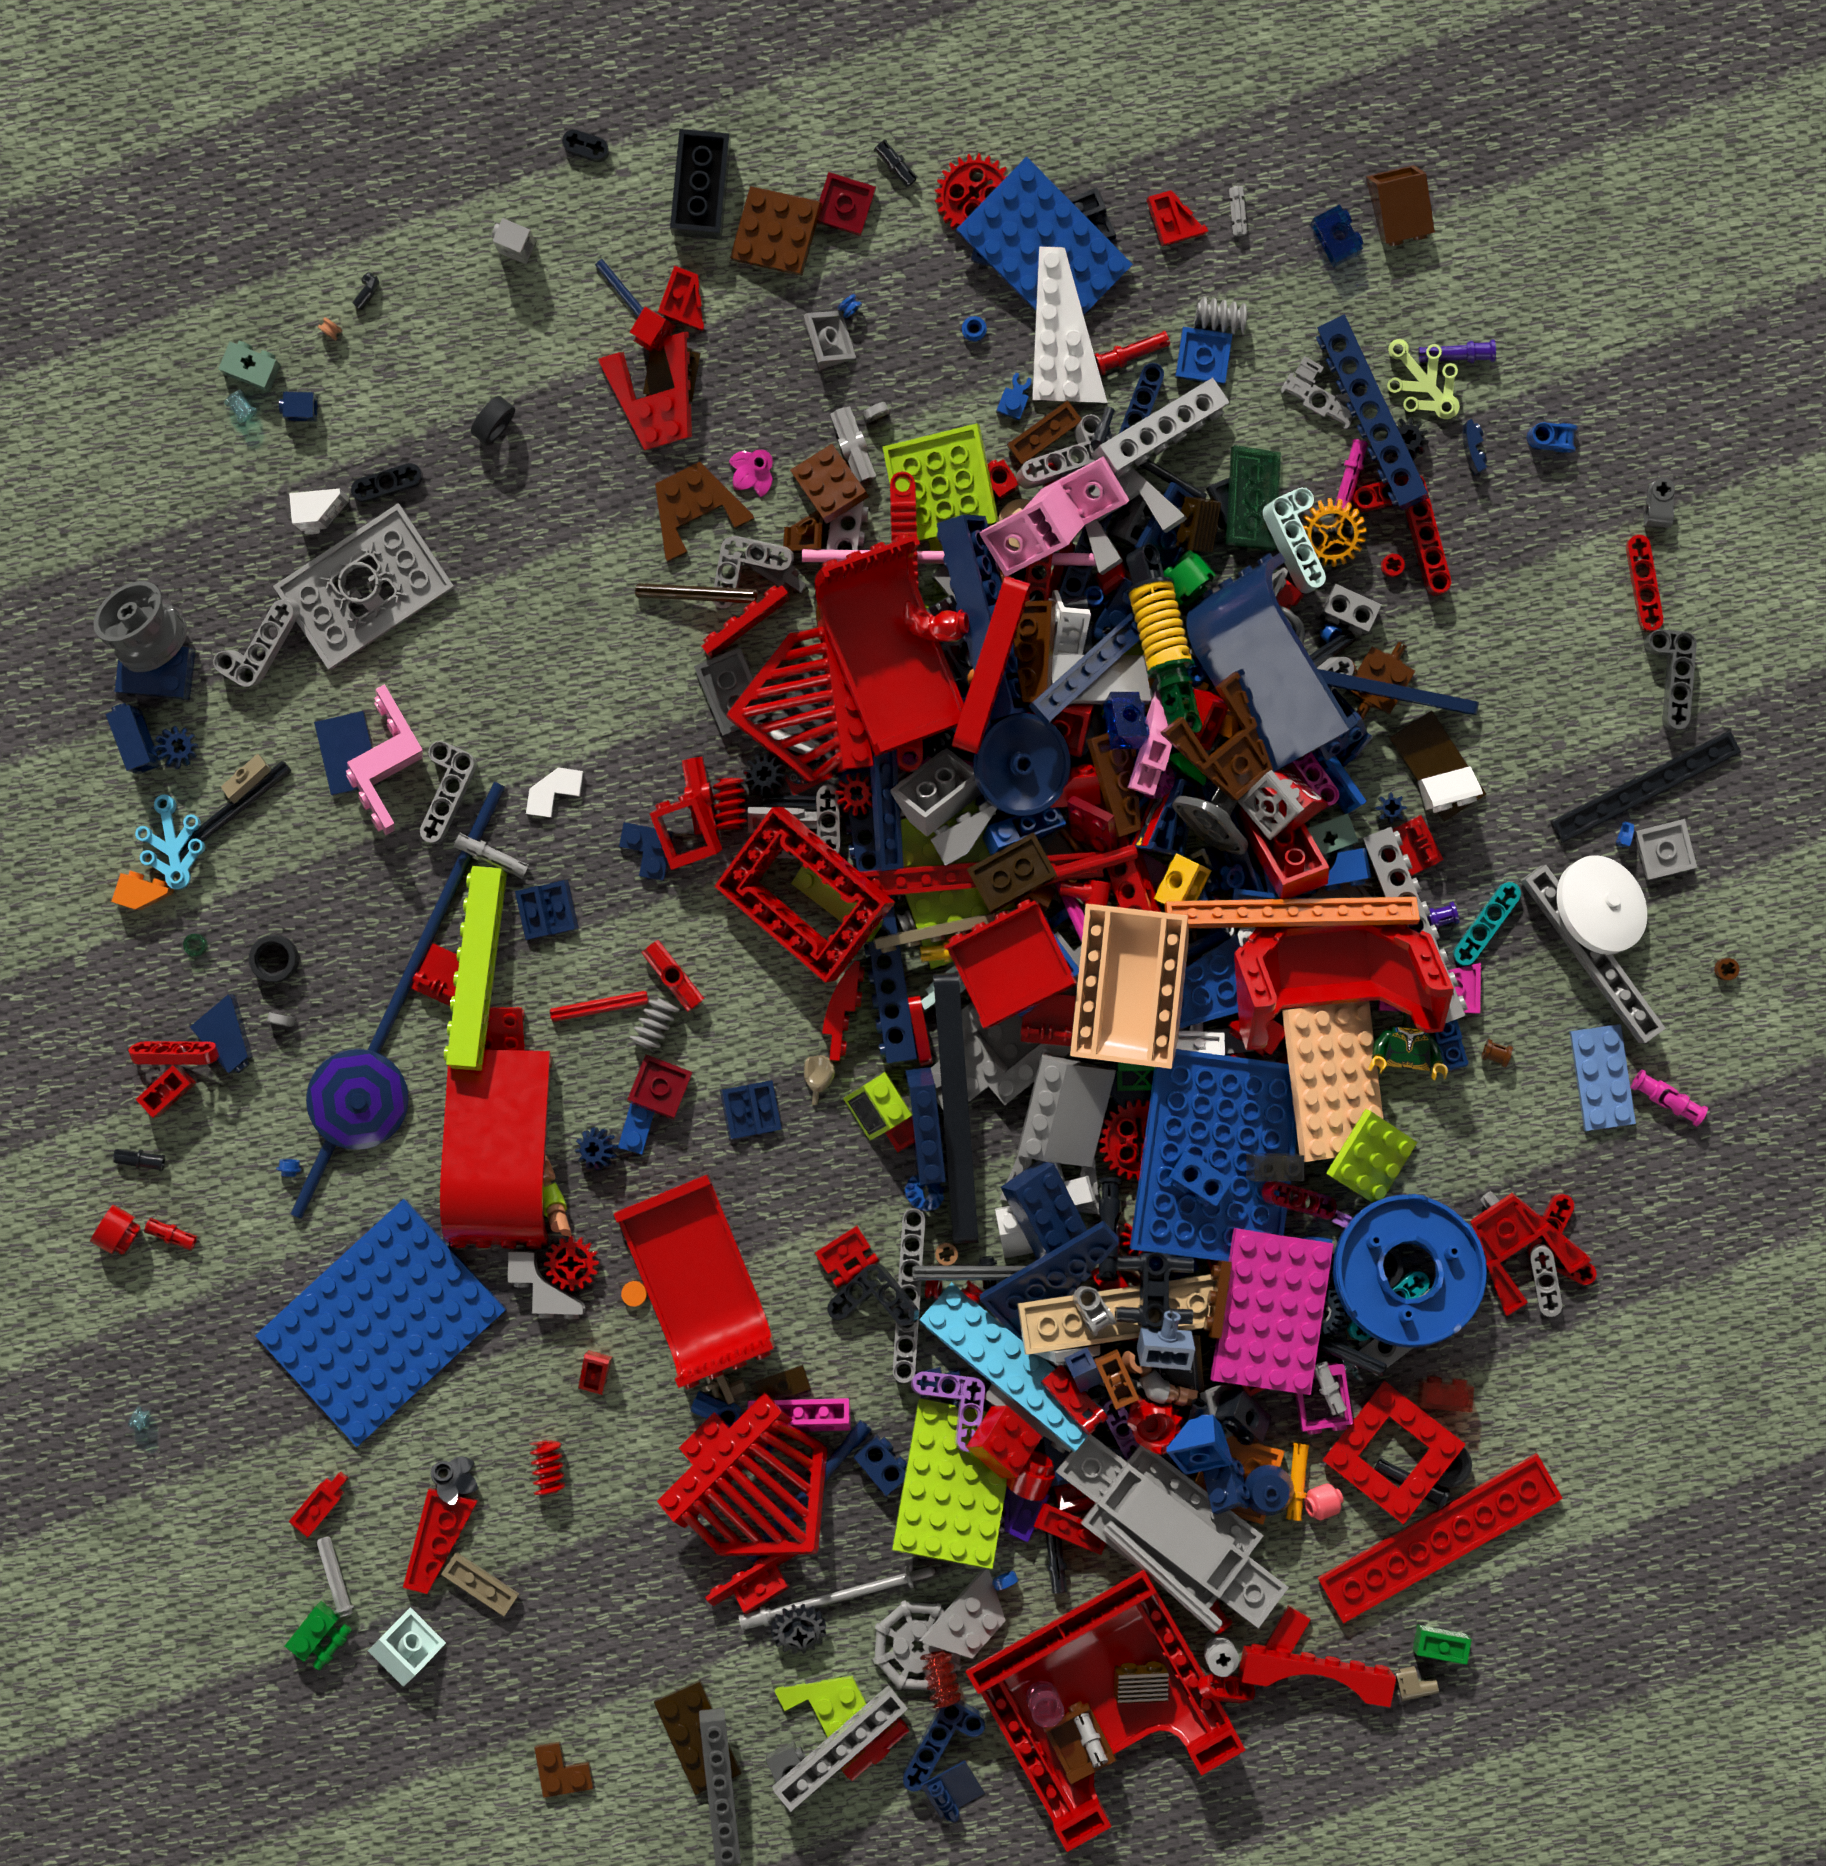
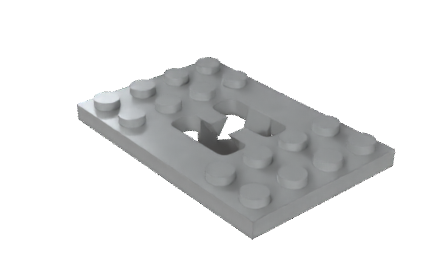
[273,503,455,670]

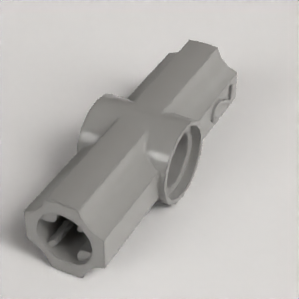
[830,406,876,484]

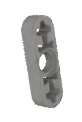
[1530,1244,1562,1317]

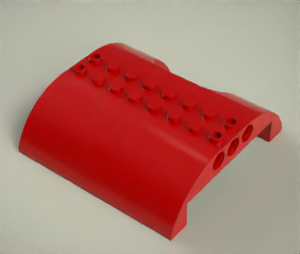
[965,1569,1246,1852]

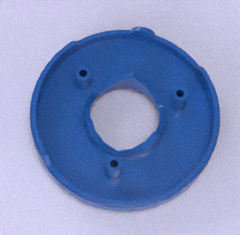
[1333,1194,1487,1348]

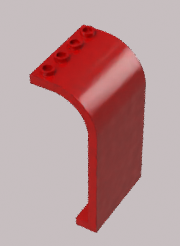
[815,534,964,756]
[440,1050,552,1249]
[613,1174,775,1390]

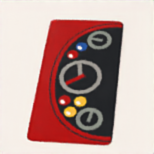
[785,756,833,795]

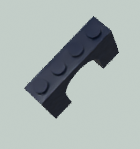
[905,1067,946,1185]

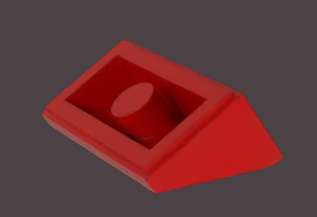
[1054,1484,1095,1514]

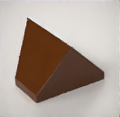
[783,511,824,553]

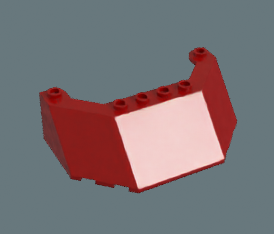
[1234,924,1454,1050]

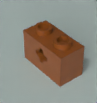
[1094,1349,1139,1410]

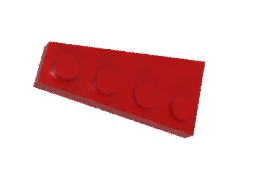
[403,1488,478,1594]

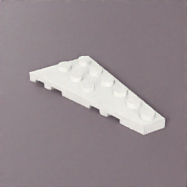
[1032,247,1107,403]

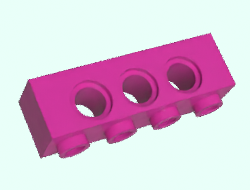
[748,1398,851,1432]

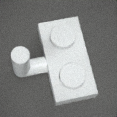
[1176,1022,1225,1055]

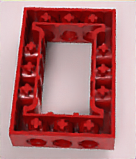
[714,807,895,983]

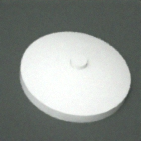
[1557,856,1647,955]

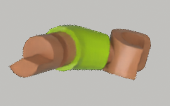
[543,1156,571,1237]

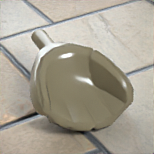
[804,1055,835,1105]

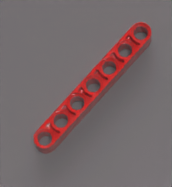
[952,576,1031,754]

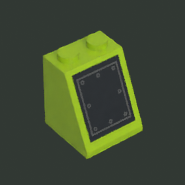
[843,1072,912,1140]

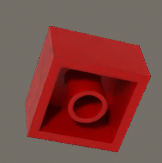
[966,1405,1042,1478]

